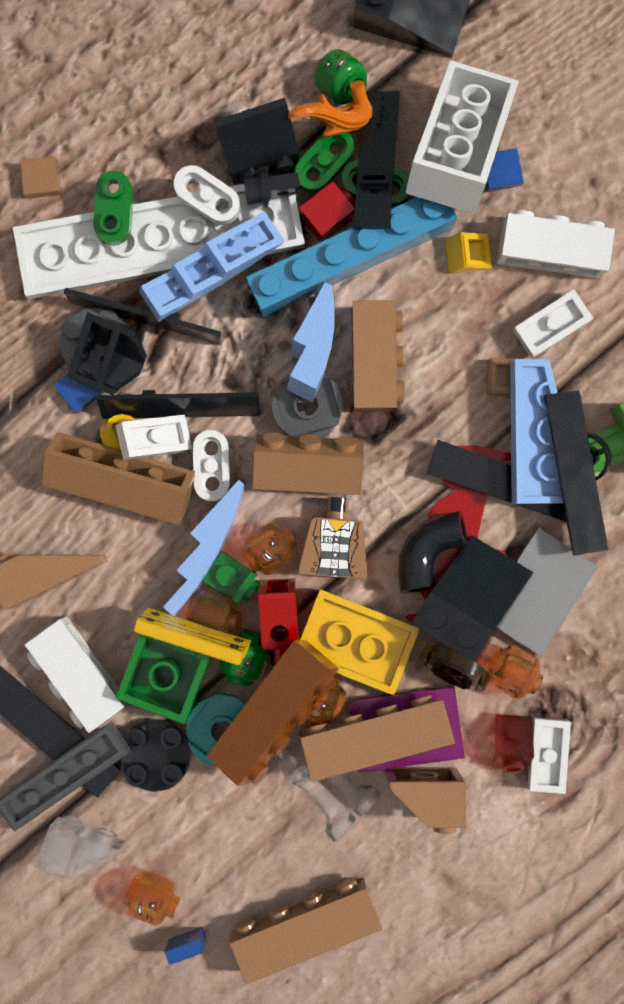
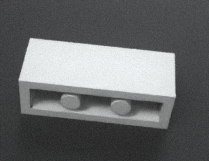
[496,210,615,279]
[25,616,128,733]

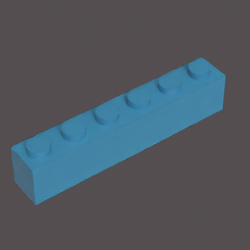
[246,197,457,318]

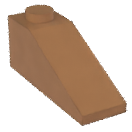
[0,552,108,611]

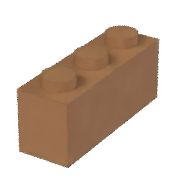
[351,300,404,412]
[253,432,364,495]

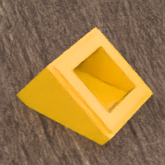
[445,232,492,273]

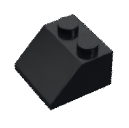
[215,98,299,185]

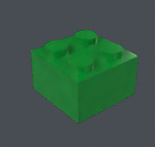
[116,634,212,724]

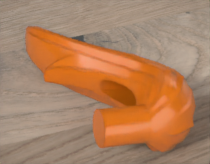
[288,80,372,137]

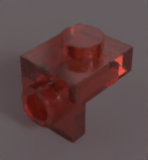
[492,714,534,773]

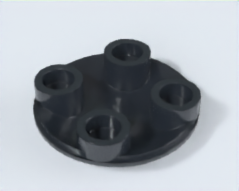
[120,719,191,792]

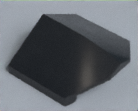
[67,310,147,395]

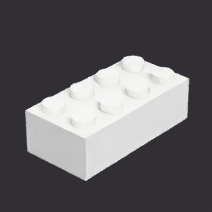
[406,60,519,215]

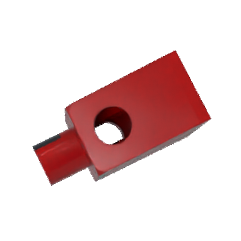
[258,578,299,666]

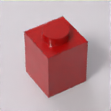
[299,181,355,242]

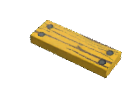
[134,608,251,665]

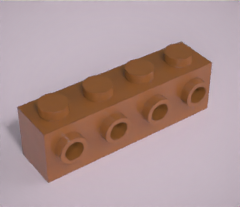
[206,640,339,786]

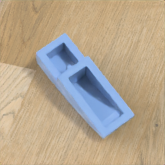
[287,282,334,403]

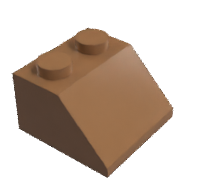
[385,767,466,834]

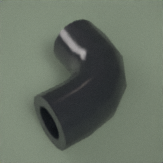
[398,511,468,593]

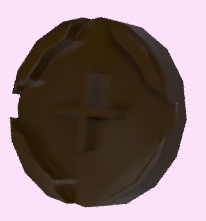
[419,644,490,693]

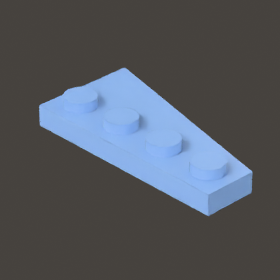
[510,359,563,504]

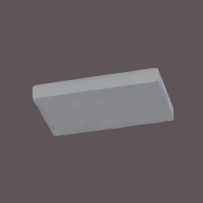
[499,528,598,656]

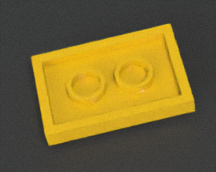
[300,589,420,695]

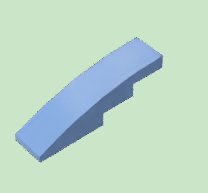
[139,211,284,322]
[163,480,246,616]

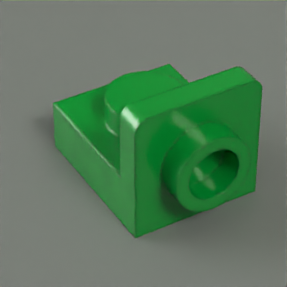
[203,551,260,605]

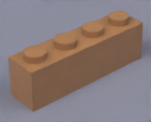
[42,432,195,525]
[299,695,455,782]
[230,878,382,985]

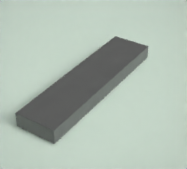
[0,721,132,832]

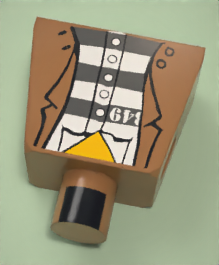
[298,497,368,579]

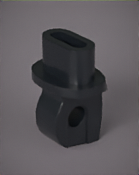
[244,169,300,208]

